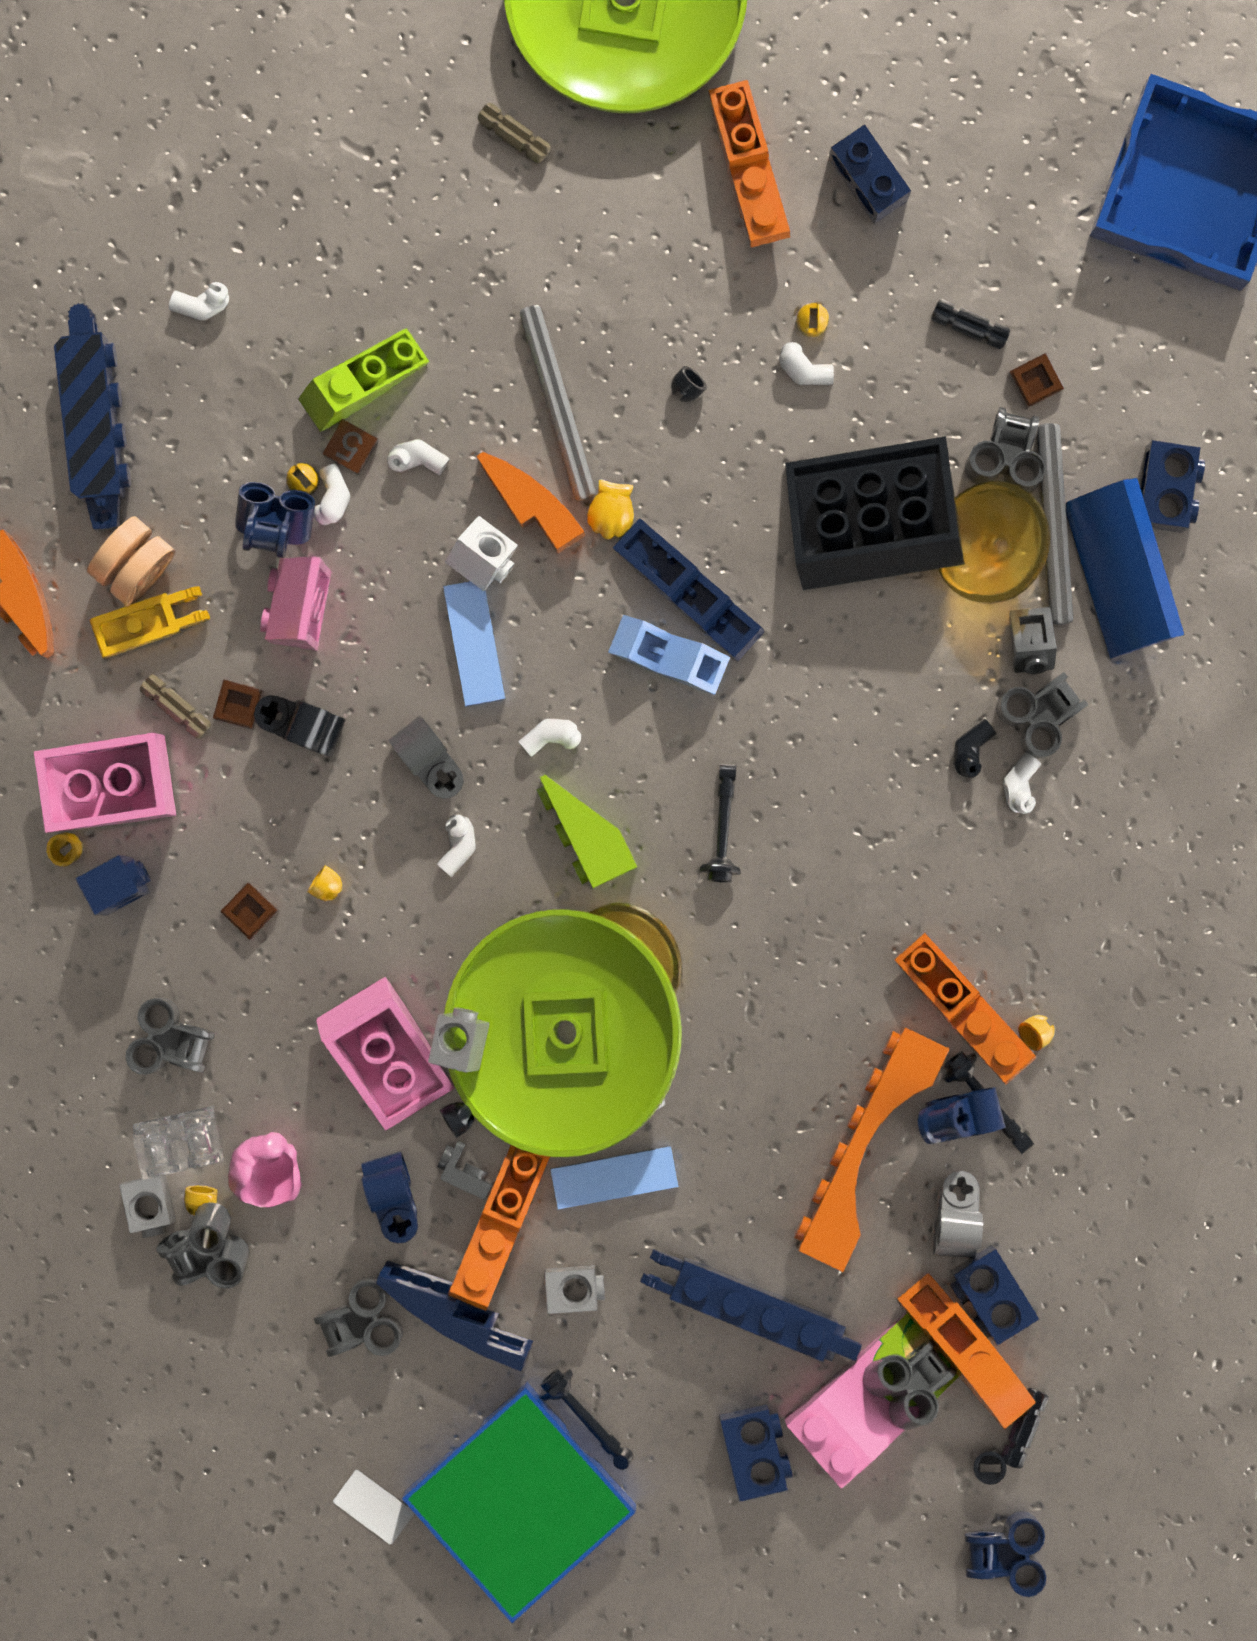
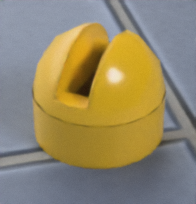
[796,303,829,337]
[286,463,320,495]
[46,832,83,866]
[307,865,342,901]
[1018,1015,1055,1051]
[184,1185,218,1216]

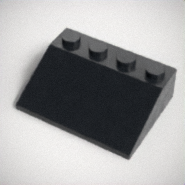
[785,436,965,590]

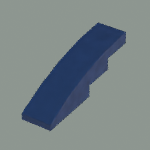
[613,518,765,662]
[376,1260,533,1372]

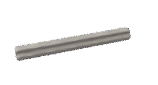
[520,305,596,501]
[1037,423,1073,625]

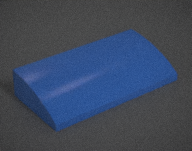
[1065,478,1185,659]

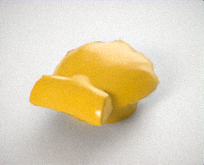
[587,480,634,540]

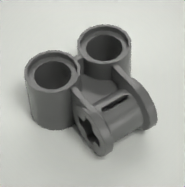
[965,407,1046,495]
[997,672,1089,759]
[388,715,464,799]
[126,998,215,1075]
[156,1202,249,1289]
[313,1276,403,1357]
[863,1339,957,1430]

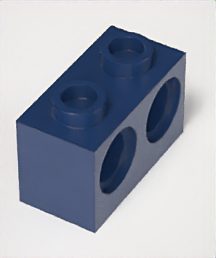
[828,124,911,224]
[1140,440,1205,533]
[75,855,151,916]
[949,1245,1040,1345]
[719,1404,793,1502]

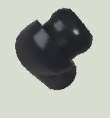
[953,719,997,778]

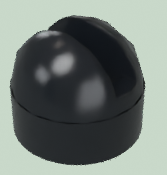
[671,366,707,402]
[439,1102,475,1138]
[973,1451,1007,1485]

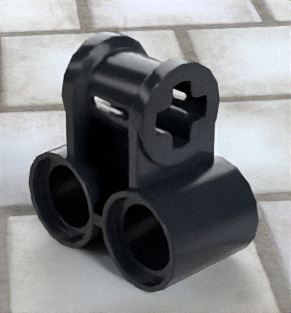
[254,695,346,758]

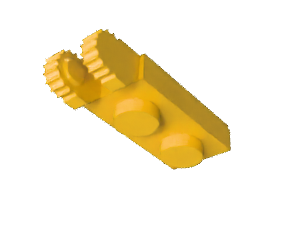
[89,586,210,659]

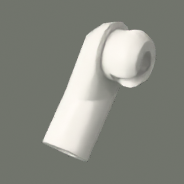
[169,282,229,321]
[779,342,834,385]
[387,440,450,476]
[314,463,350,525]
[519,719,581,757]
[1003,752,1041,814]
[437,815,476,877]

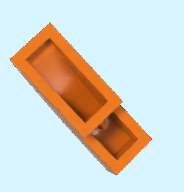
[476,452,585,554]

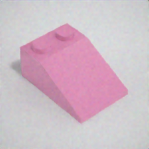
[260,557,332,651]
[34,733,176,833]
[316,977,455,1131]

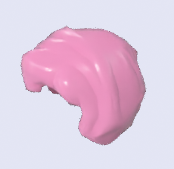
[228,1132,302,1208]

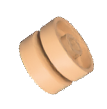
[87,516,175,606]

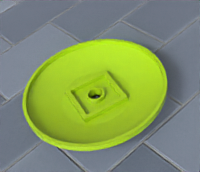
[504,0,747,113]
[444,910,681,1157]

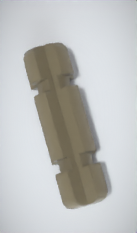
[477,102,551,164]
[140,674,211,739]

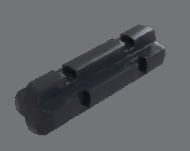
[931,299,1010,349]
[1002,1388,1049,1469]

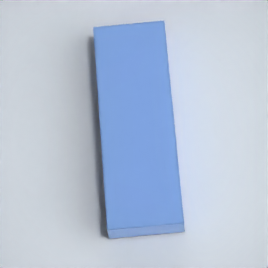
[443,581,506,707]
[550,1146,679,1210]

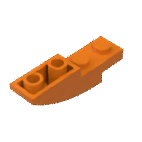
[708,80,790,248]
[0,529,54,658]
[895,933,1036,1085]
[448,1145,550,1311]
[897,1273,1036,1430]

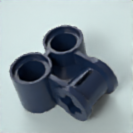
[235,482,315,558]
[918,1087,1006,1144]
[361,1151,418,1244]
[965,1511,1047,1597]

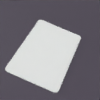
[333,1470,414,1544]

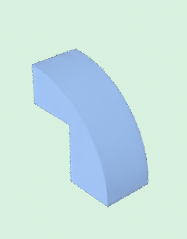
[608,615,730,695]

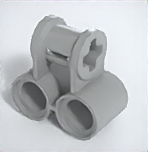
[933,1171,983,1258]

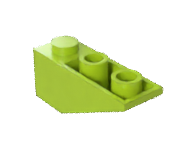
[298,328,429,432]
[536,775,637,889]

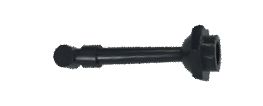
[700,764,741,883]
[943,1051,1034,1154]
[540,1369,633,1470]

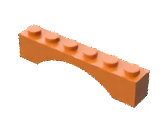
[794,1026,950,1272]

